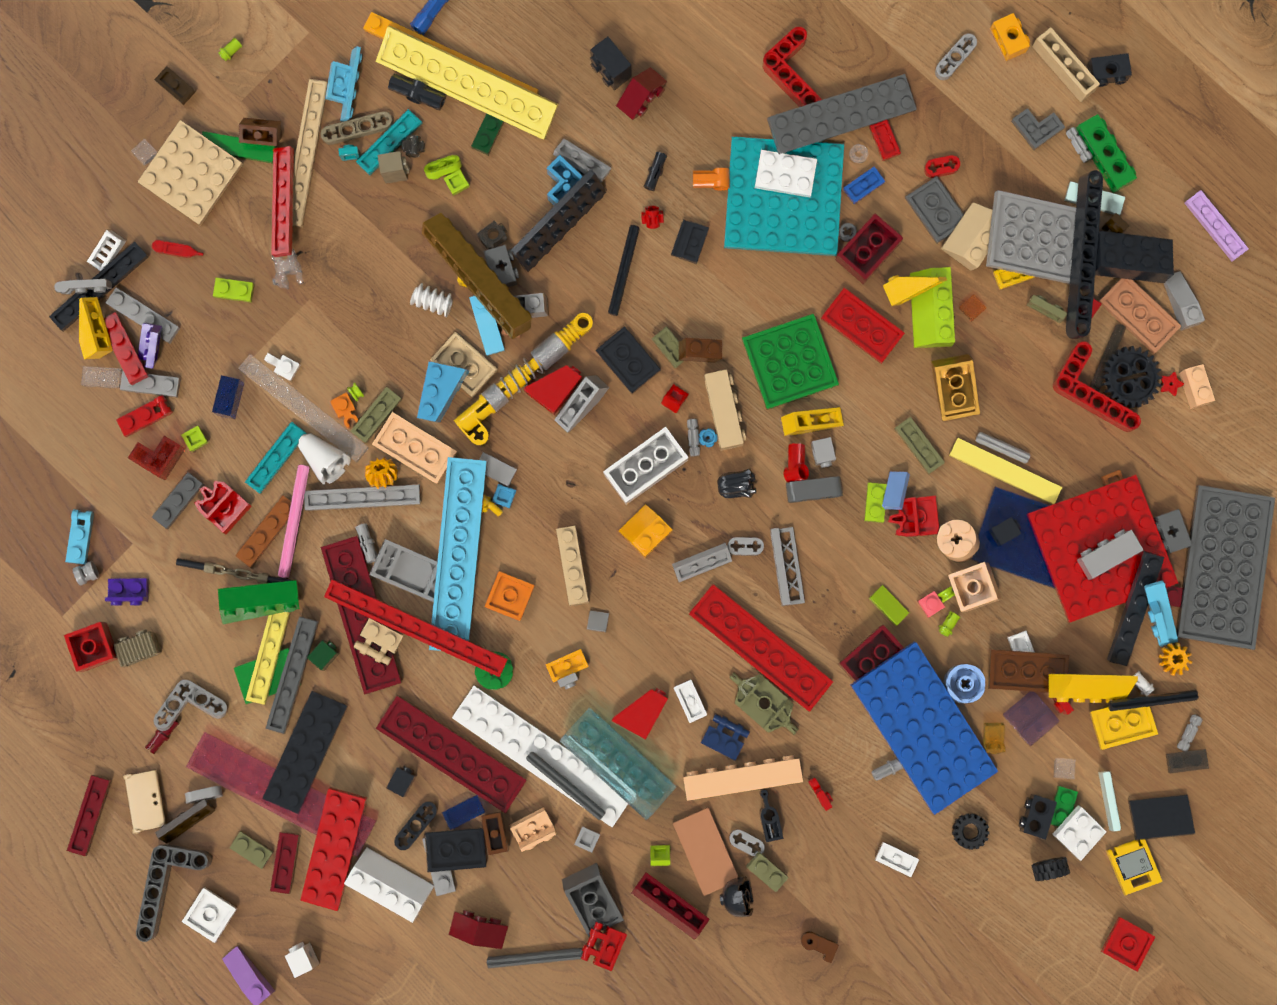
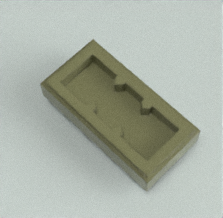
[651,326,684,368]

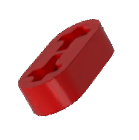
[924,155,960,178]

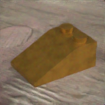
[931,354,980,421]

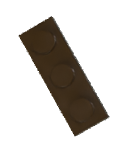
[155,799,216,844]

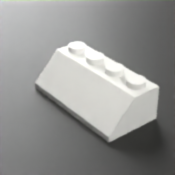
[344,847,434,923]

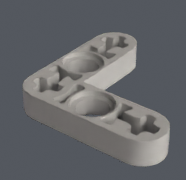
[154,680,227,731]

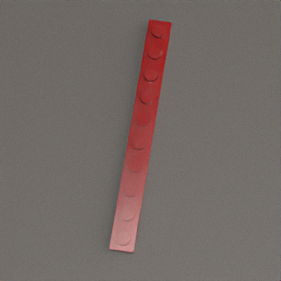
[324,579,508,677]

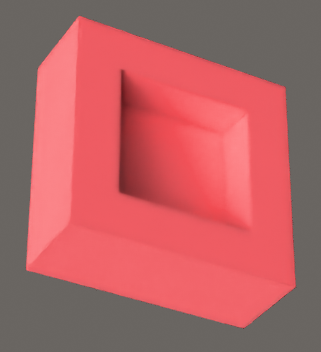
[917,591,945,618]

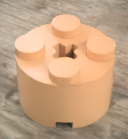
[937,520,980,562]

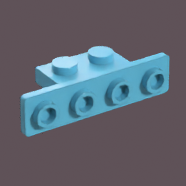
[325,46,362,122]
[1144,580,1178,647]

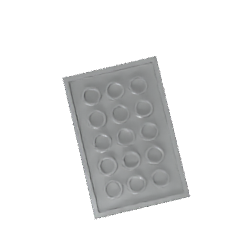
[986,190,1089,284]

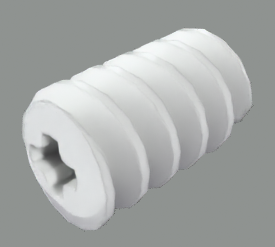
[410,283,452,317]

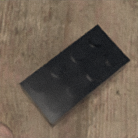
[1095,231,1174,283]

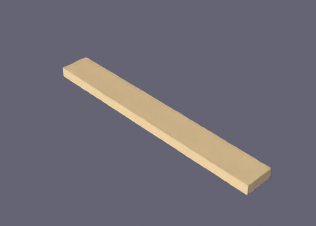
[293,79,328,228]

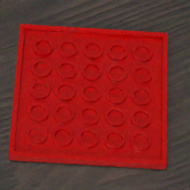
[1027,475,1178,623]

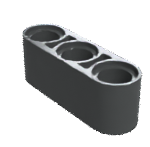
[786,476,843,503]

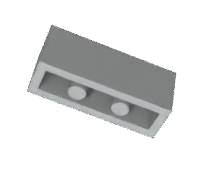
[1077,529,1143,580]

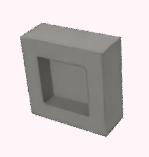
[557,673,579,689]
[574,826,600,853]

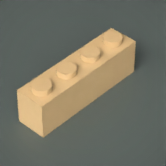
[1032,28,1100,102]
[704,369,746,451]
[556,526,589,606]

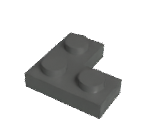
[1011,108,1065,150]

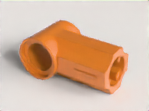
[693,168,730,191]

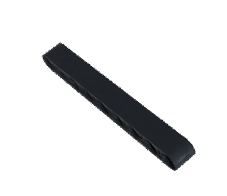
[1066,170,1103,339]

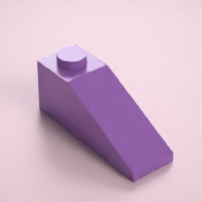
[222,946,275,1005]

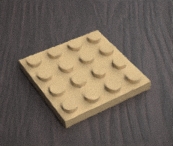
[138,120,243,226]

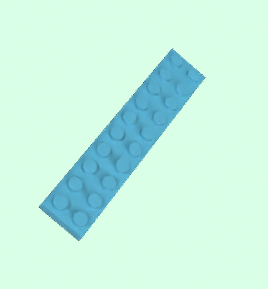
[429,457,487,651]

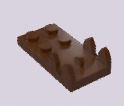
[988,650,1069,693]

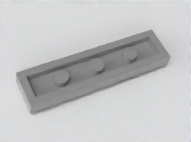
[106,288,180,344]

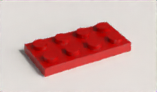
[821,288,905,364]

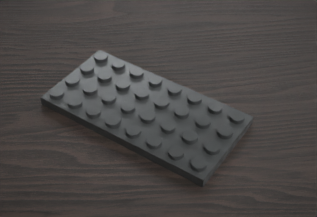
[1177,485,1275,650]

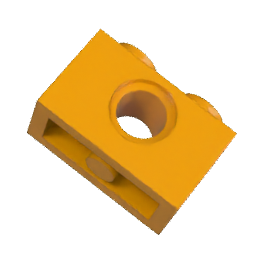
[990,13,1030,61]

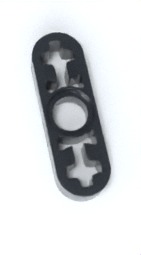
[394,801,438,850]

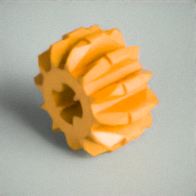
[365,457,398,489]
[1158,643,1192,676]

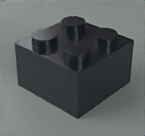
[590,36,632,90]

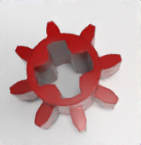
[641,206,664,229]

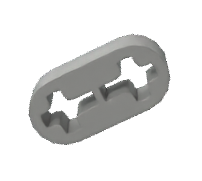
[727,537,764,556]
[185,786,223,804]
[729,829,765,856]

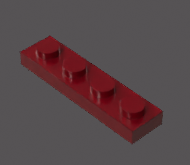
[66,775,112,856]

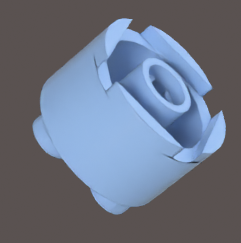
[943,664,985,703]

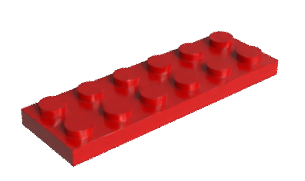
[300,787,367,911]

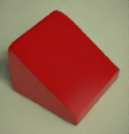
[661,384,689,413]

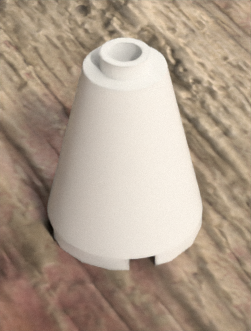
[298,433,351,484]

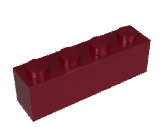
[631,872,710,940]

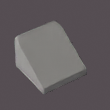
[587,611,609,632]

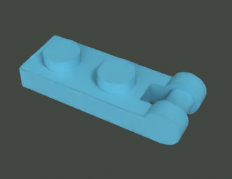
[65,509,94,565]

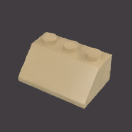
[941,203,993,271]

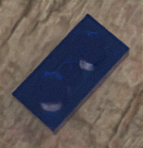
[442,795,486,830]

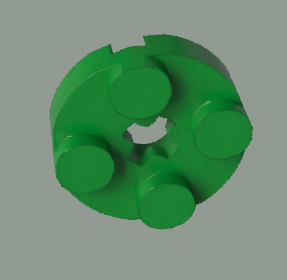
[475,651,514,690]

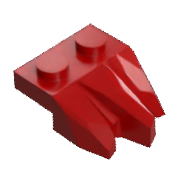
[194,481,252,535]
[888,495,940,537]

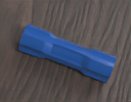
[410,0,449,35]

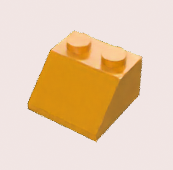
[618,504,672,558]

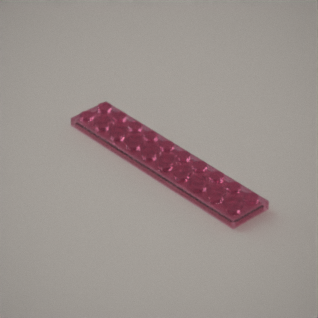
[186,732,377,857]

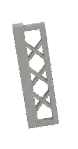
[770,527,805,606]

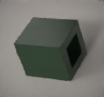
[307,640,340,671]

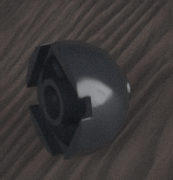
[720,876,753,917]

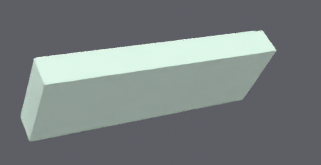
[1064,181,1125,216]
[1098,771,1121,831]

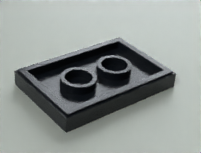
[595,326,661,394]
[1128,795,1195,841]
[425,828,486,873]

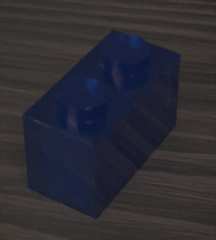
[212,375,244,420]

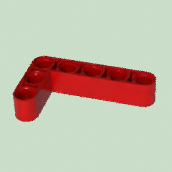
[762,27,822,107]
[1053,342,1141,432]

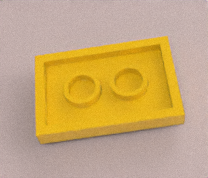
[1089,706,1158,750]

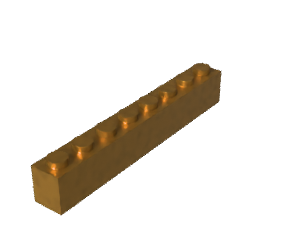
[422,213,532,339]

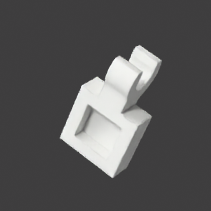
[264,353,300,381]

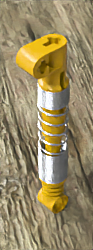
[453,313,593,446]

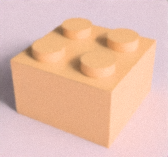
[948,562,1002,612]

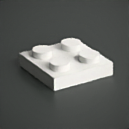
[1052,805,1106,861]
[182,887,237,943]

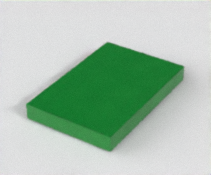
[234,648,302,704]

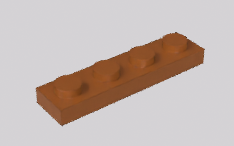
[235,495,291,568]

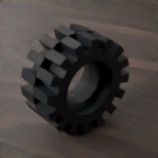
[952,813,990,850]
[1031,857,1070,881]

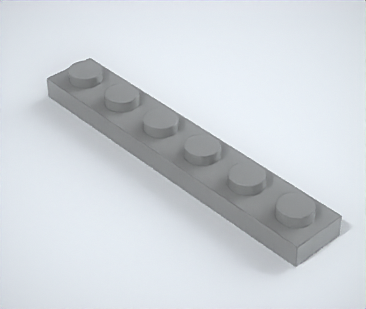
[304,485,421,511]

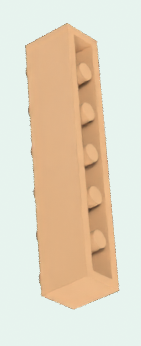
[683,755,803,801]

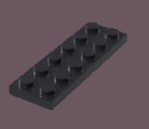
[511,169,606,272]
[262,691,348,814]

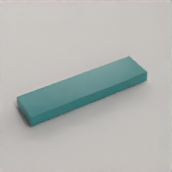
[356,109,423,176]
[245,422,307,494]

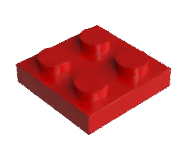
[1101,917,1155,972]

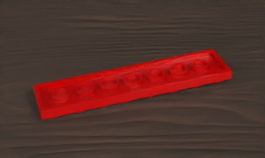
[689,585,833,712]

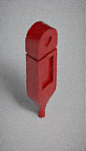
[152,240,204,258]

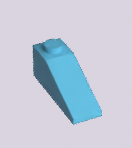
[469,296,505,356]

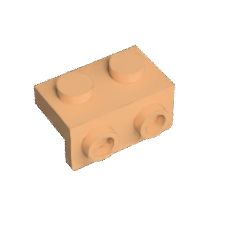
[509,807,557,852]

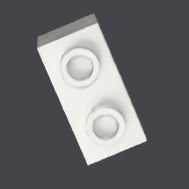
[285,942,319,978]

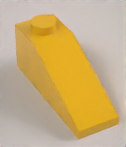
[883,275,947,306]
[79,297,113,359]
[781,407,844,436]

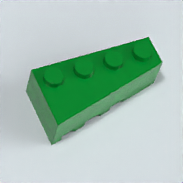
[218,580,300,624]

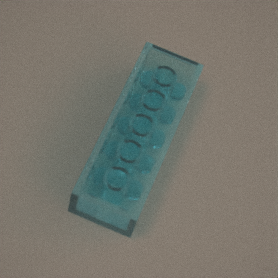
[560,707,677,820]

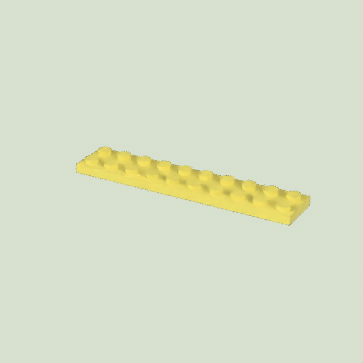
[376,26,559,140]

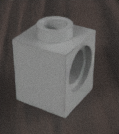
[811,437,836,468]

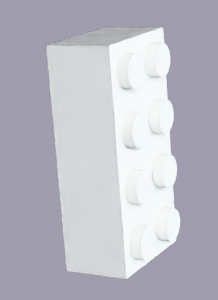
[603,427,688,505]

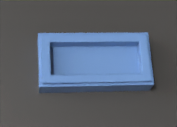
[882,472,910,510]

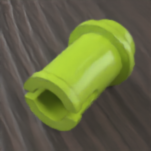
[218,38,242,61]
[938,611,961,637]

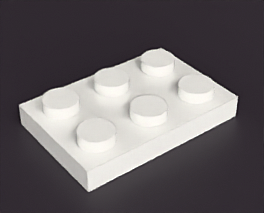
[755,150,817,197]

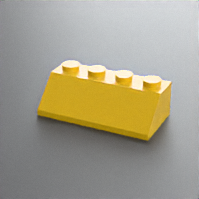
[1049,674,1138,703]

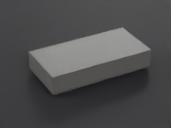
[479,452,517,487]

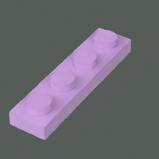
[1184,190,1249,262]

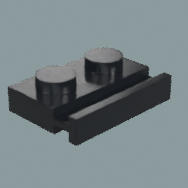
[671,219,709,264]

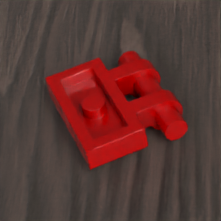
[581,921,627,971]

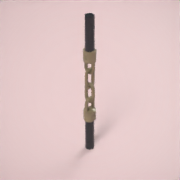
[176,558,295,584]

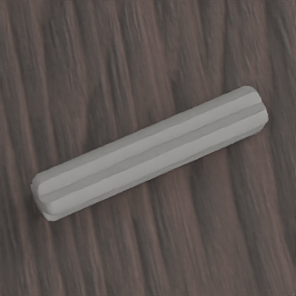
[975,432,1030,463]

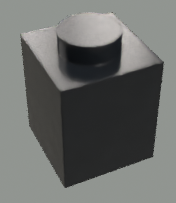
[988,517,1021,547]
[386,765,416,797]

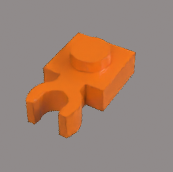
[330,392,359,429]

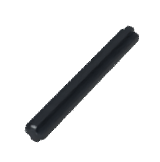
[608,225,640,316]
[1108,690,1199,711]

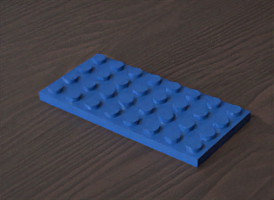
[850,641,998,815]

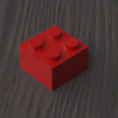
[64,622,118,672]

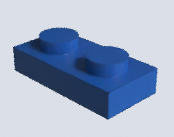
[843,166,885,204]

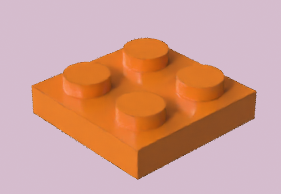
[484,571,535,621]

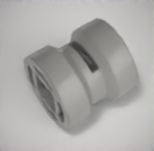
[73,561,99,586]

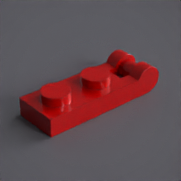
[116,395,173,437]

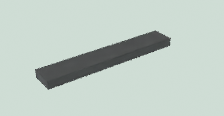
[265,616,319,734]

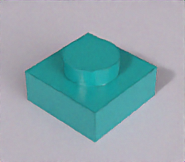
[338,145,360,161]

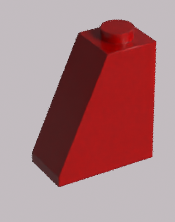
[524,365,582,415]
[612,688,668,740]

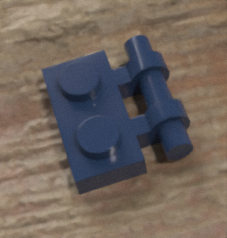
[701,714,750,761]

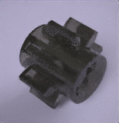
[402,135,425,158]

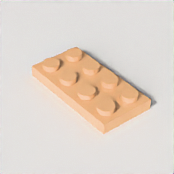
[372,412,458,485]

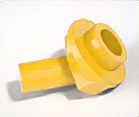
[482,494,503,516]

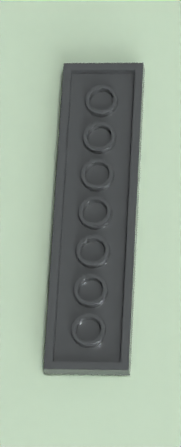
[767,74,917,154]

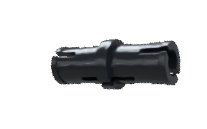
[643,152,667,191]

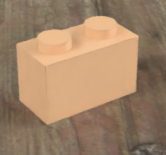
[1179,364,1215,409]

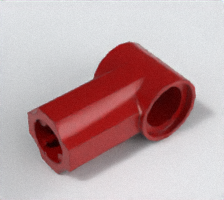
[783,443,809,483]

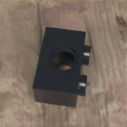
[1087,53,1132,87]

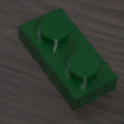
[471,113,504,156]

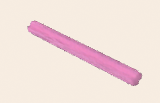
[278,465,309,578]

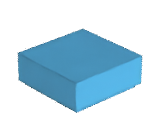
[492,484,516,509]

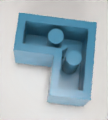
[547,155,583,206]

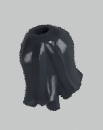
[717,469,757,498]

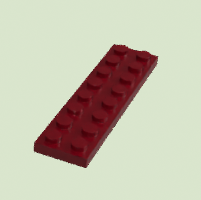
[320,536,402,695]
[376,696,527,814]

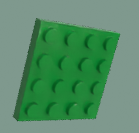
[742,314,839,410]

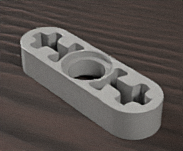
[935,34,977,80]

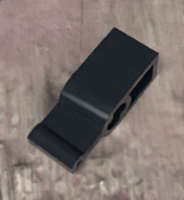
[759,789,784,843]

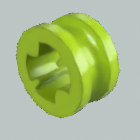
[347,382,365,402]
[937,586,955,603]

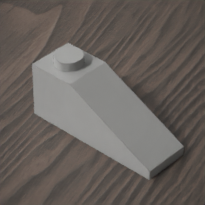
[1163,271,1205,331]
[555,375,609,433]

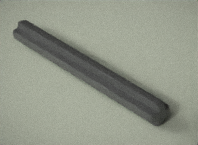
[526,752,605,820]
[487,948,583,968]

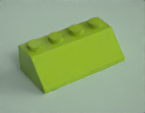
[910,267,955,348]

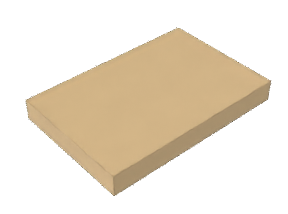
[430,332,498,398]

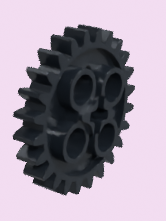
[1100,346,1162,408]

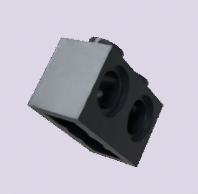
[1018,794,1057,840]

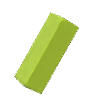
[869,585,909,626]

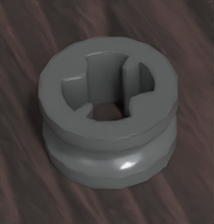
[839,223,857,242]

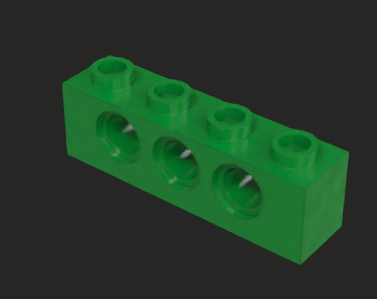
[1076,114,1137,194]

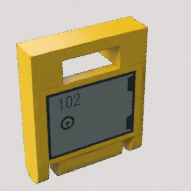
[1106,840,1163,895]

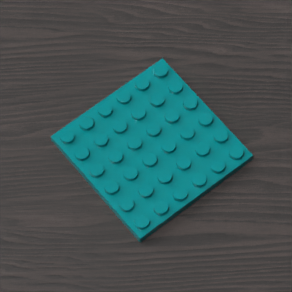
[724,137,844,256]

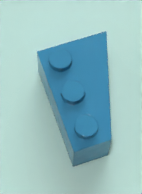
[417,362,470,423]

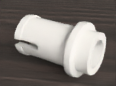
[1133,671,1155,696]

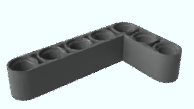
[136,844,212,942]

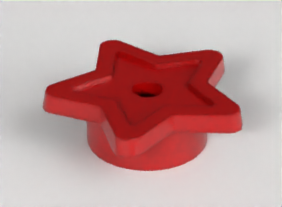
[1160,372,1184,396]

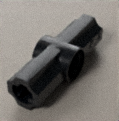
[388,73,446,111]

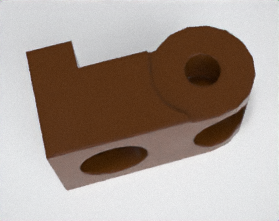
[801,931,839,963]

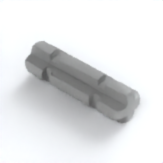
[1066,127,1093,163]
[687,419,700,457]
[1177,715,1203,752]

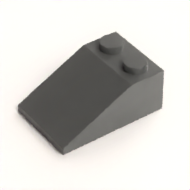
[562,863,624,937]

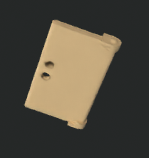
[123,770,166,834]

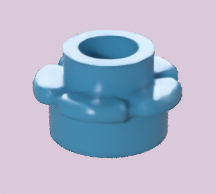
[699,428,718,447]

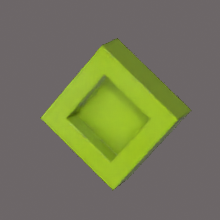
[443,169,470,196]
[181,426,209,452]
[650,845,670,866]

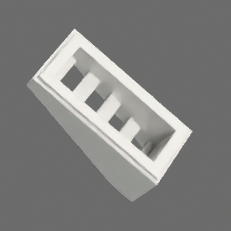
[87,230,126,271]

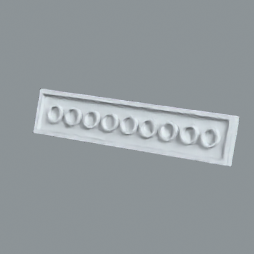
[452,686,634,827]

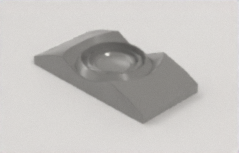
[369,539,438,602]

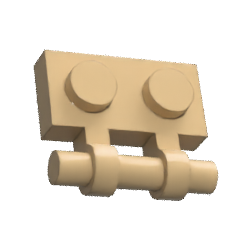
[354,618,404,665]

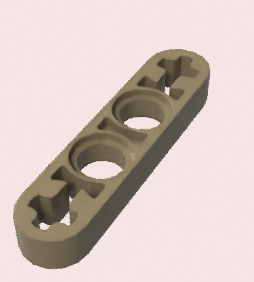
[321,112,393,145]

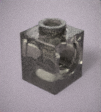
[477,220,507,250]

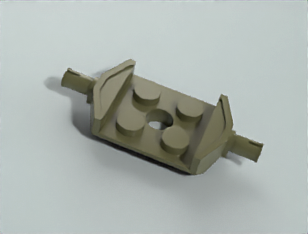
[729,672,799,735]

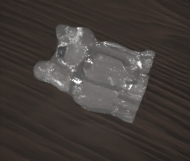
[271,249,304,289]

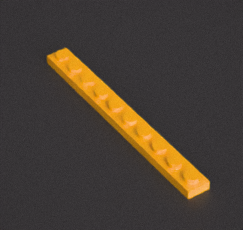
[363,12,539,94]

